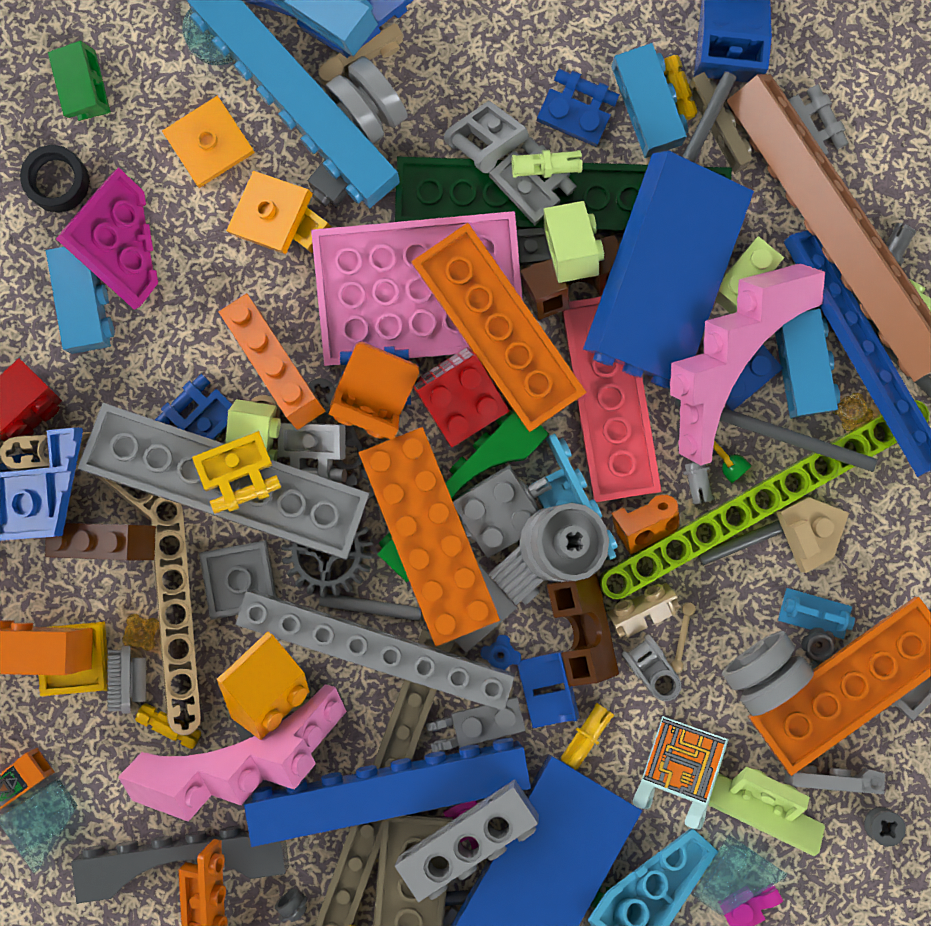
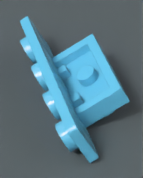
[532,433,618,560]

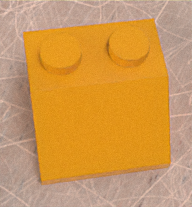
[217,631,310,740]

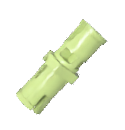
[511,150,582,178]

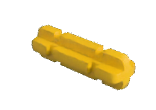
[664,55,698,120]
[135,703,201,749]

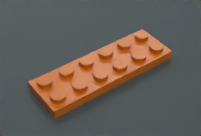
[411,223,587,433]
[358,427,500,647]
[747,597,931,776]

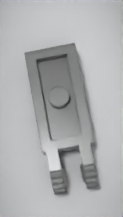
[425,696,526,752]

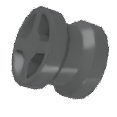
[864,807,906,847]

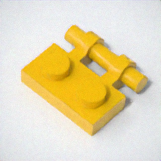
[192,431,281,514]

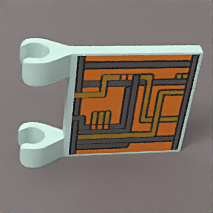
[633,716,729,829]

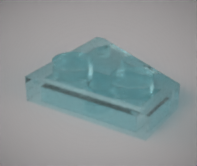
[0,778,78,873]
[692,835,787,916]

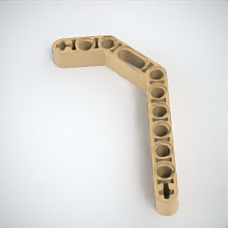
[0,432,201,735]

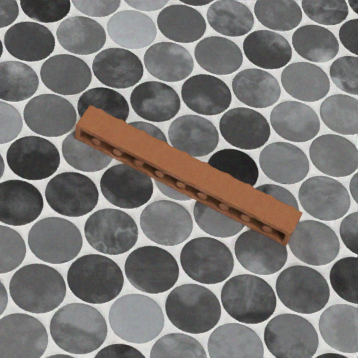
[727,74,931,382]

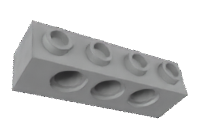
[395,779,539,903]

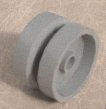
[324,56,408,145]
[520,503,609,582]
[721,631,814,716]

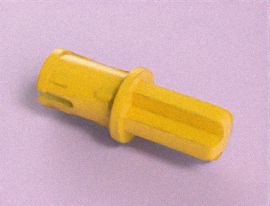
[561,703,615,770]

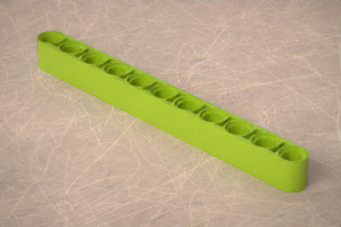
[599,400,929,599]

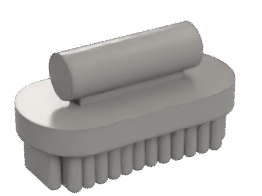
[107,646,146,714]

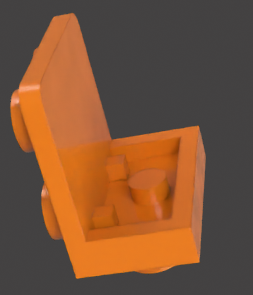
[328,342,419,440]

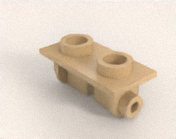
[606,583,680,638]

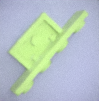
[708,766,825,856]

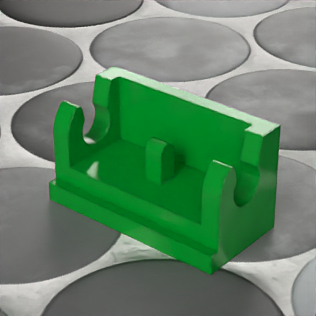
[48,40,111,121]

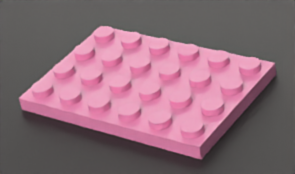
[311,211,522,366]

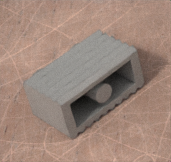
[488,545,552,605]

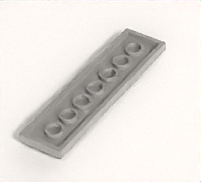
[78,403,369,560]

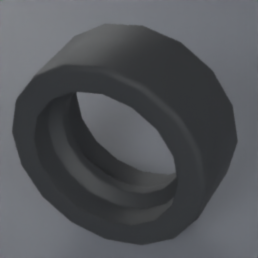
[20,144,90,213]

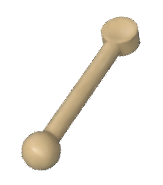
[670,603,696,673]

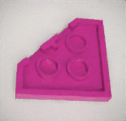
[56,167,158,310]

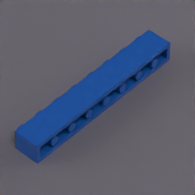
[244,738,531,847]

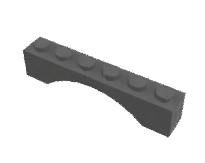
[71,826,289,904]

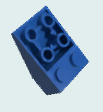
[694,0,772,83]

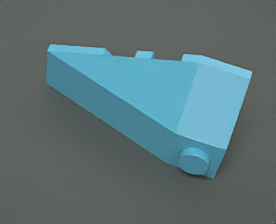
[588,829,718,926]

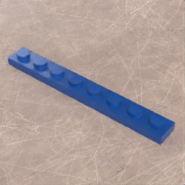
[783,230,931,477]

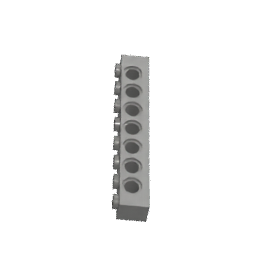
[235,590,515,711]

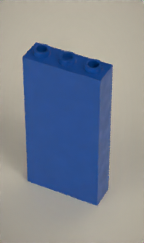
[583,151,754,389]
[451,754,642,926]

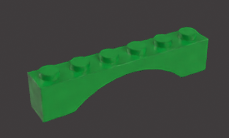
[377,407,549,582]

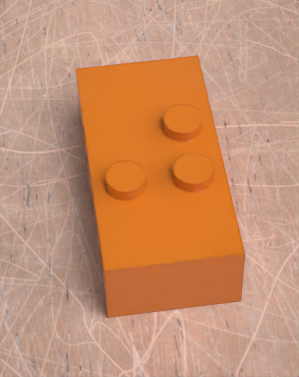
[0,620,93,675]

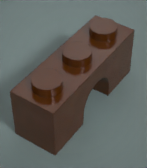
[520,235,620,320]
[45,523,156,561]
[547,573,619,687]

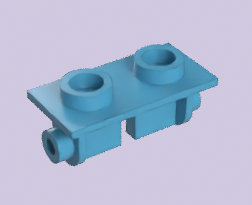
[778,588,855,639]

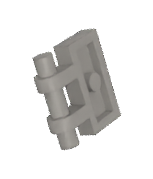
[788,84,849,155]
[489,137,577,226]
[278,422,347,482]

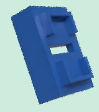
[517,650,580,728]

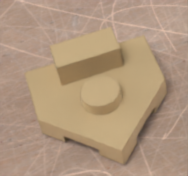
[776,496,849,573]

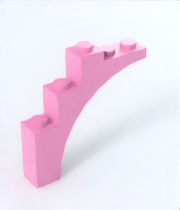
[670,263,825,465]
[118,684,347,822]

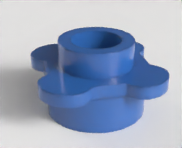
[480,635,521,670]

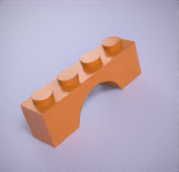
[218,293,326,430]

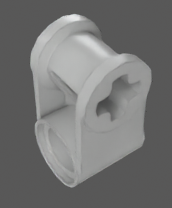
[621,634,681,701]

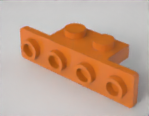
[178,839,228,926]

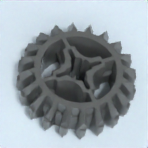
[281,526,374,598]

